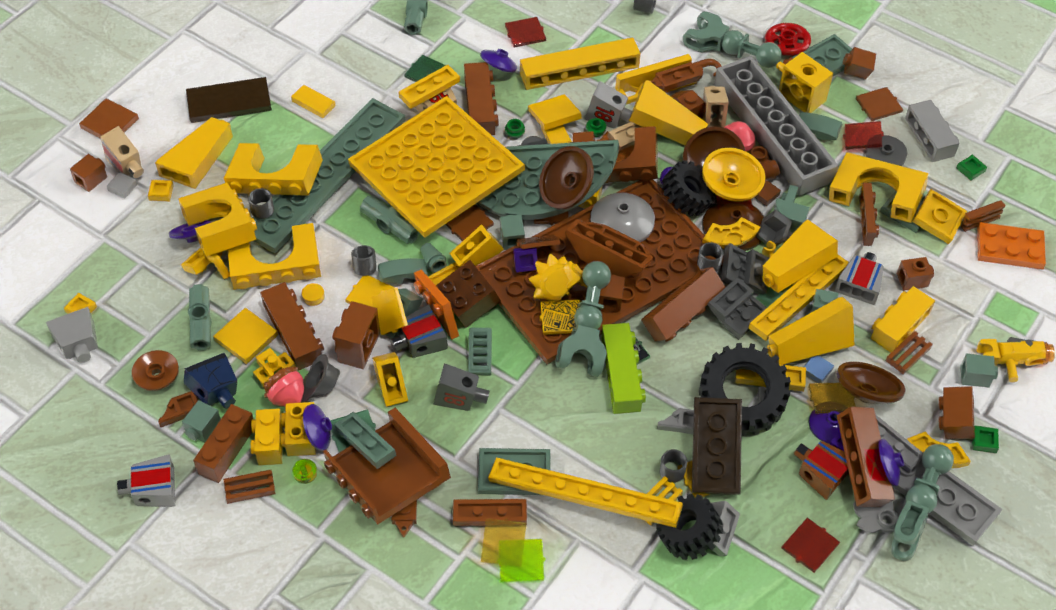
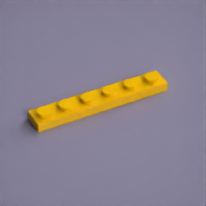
[749,254,849,341]

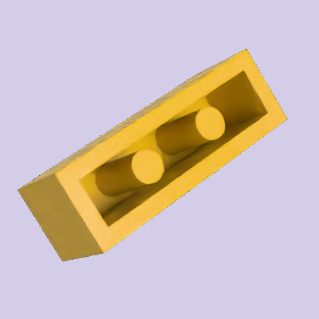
[870,286,935,352]

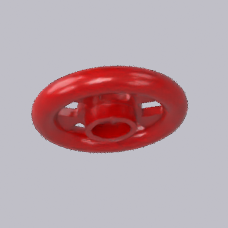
[764,23,811,56]

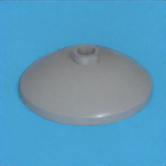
[591,193,655,242]

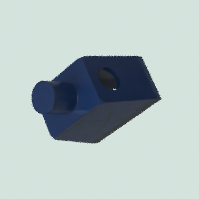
[184,353,238,409]

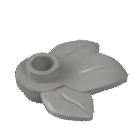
[853,501,898,533]

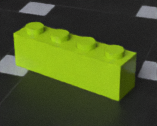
[601,323,646,414]

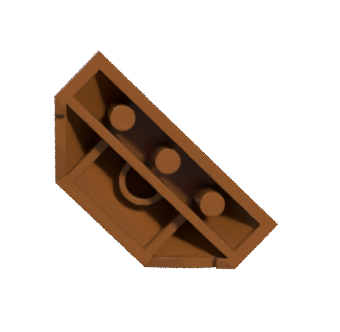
[565,219,653,277]

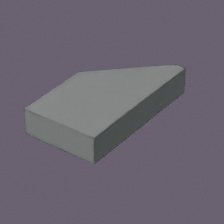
[657,408,694,434]

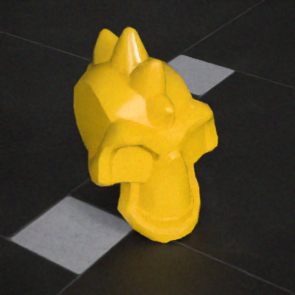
[529,254,588,301]

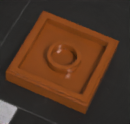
[79,98,139,139]

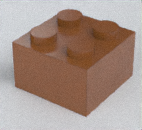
[332,301,380,370]

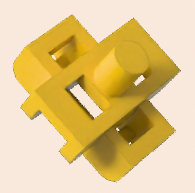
[253,348,296,388]

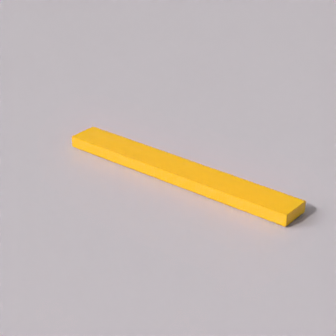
[488,457,683,528]

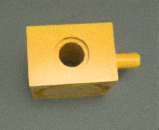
[776,52,833,113]

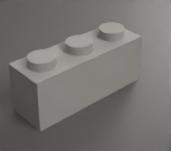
[905,100,960,162]

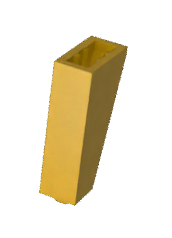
[629,80,708,145]
[155,117,233,189]
[762,220,838,293]
[767,297,855,365]

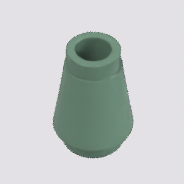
[420,243,447,273]

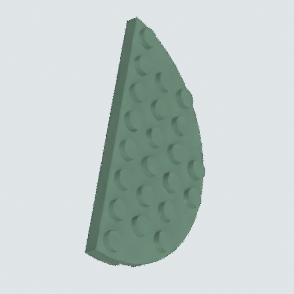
[477,140,619,220]

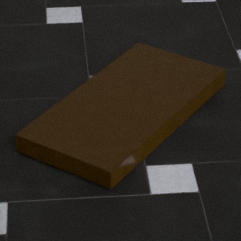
[186,77,272,123]
[692,397,742,495]

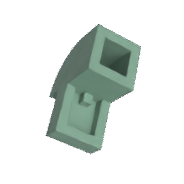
[774,185,810,233]

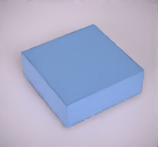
[804,355,834,384]

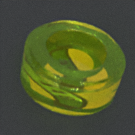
[292,459,317,484]

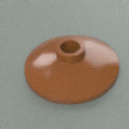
[132,350,179,391]

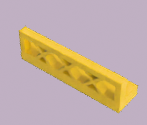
[615,54,697,105]

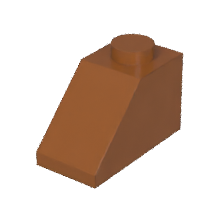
[670,90,705,119]

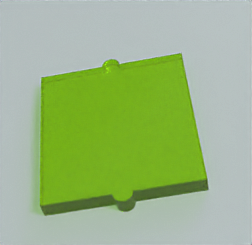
[497,539,546,582]

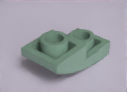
[799,112,843,140]
[378,258,428,284]

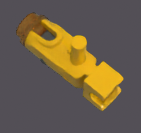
[977,337,1055,382]

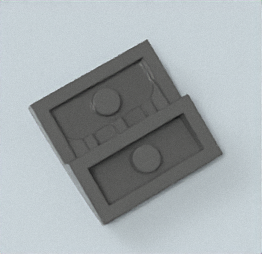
[721,243,769,295]
[708,277,767,340]

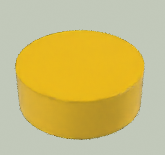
[302,283,325,306]

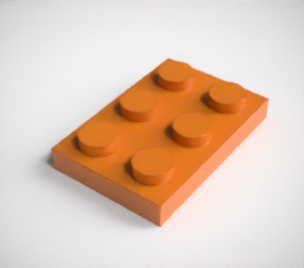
[977,222,1046,270]

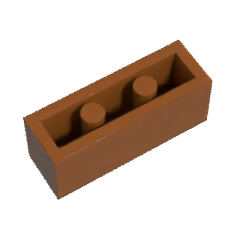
[193,404,253,483]

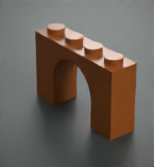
[572,126,658,184]

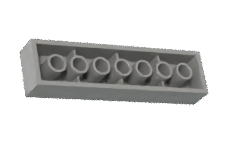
[714,56,839,196]

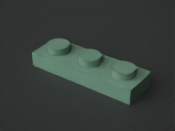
[334,412,397,469]

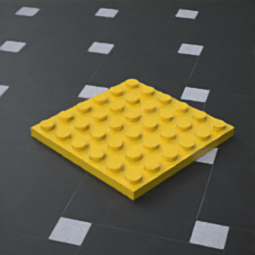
[348,96,525,238]

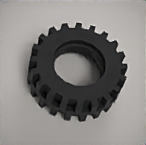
[699,343,791,436]

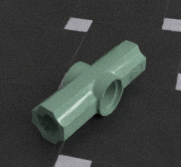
[404,0,428,35]
[360,196,420,244]
[188,284,212,351]

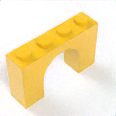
[224,143,323,196]
[829,152,928,223]
[178,182,257,257]
[227,223,321,290]

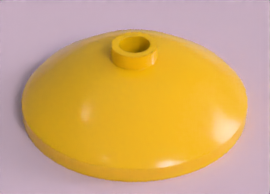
[702,148,765,201]

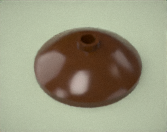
[683,126,745,170]
[539,146,594,210]
[703,200,764,251]
[836,361,906,404]

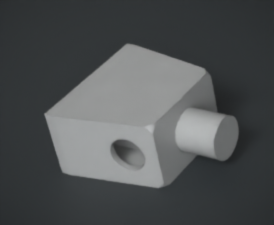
[46,307,98,363]

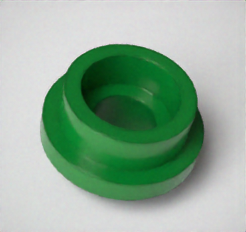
[586,118,607,137]
[505,119,525,138]

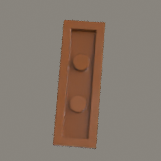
[859,183,879,246]
[453,499,527,526]

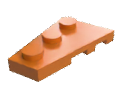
[414,269,459,340]

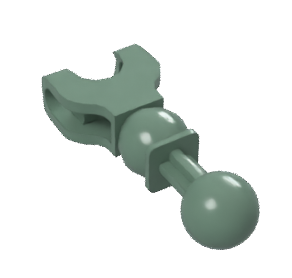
[683,11,782,68]
[555,261,611,377]
[891,444,954,561]

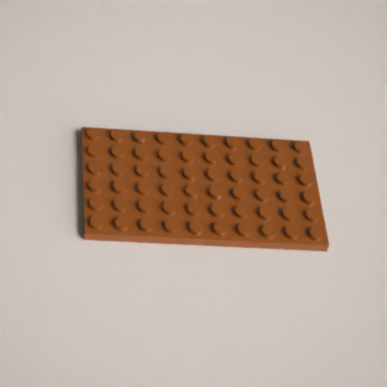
[476,179,724,365]

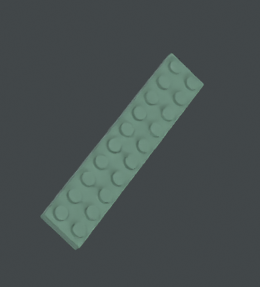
[252,98,406,254]

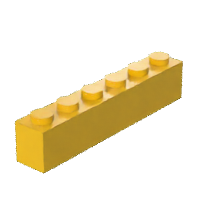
[520,37,641,90]

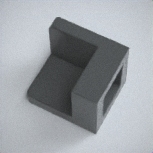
[757,210,792,246]

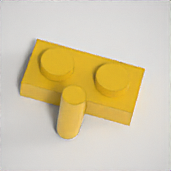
[181,247,230,279]

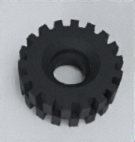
[661,160,717,216]
[656,494,723,560]

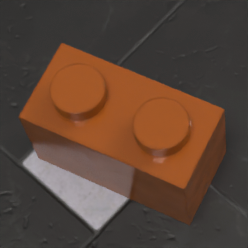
[939,386,975,439]

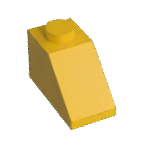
[449,224,504,267]
[372,352,408,407]

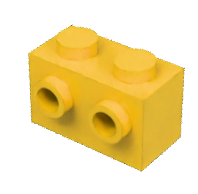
[281,402,316,456]
[251,409,283,465]

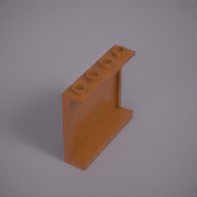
[323,407,451,525]

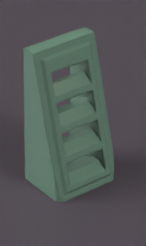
[468,328,492,375]

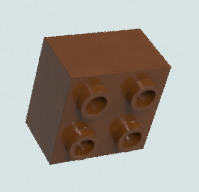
[436,260,501,328]

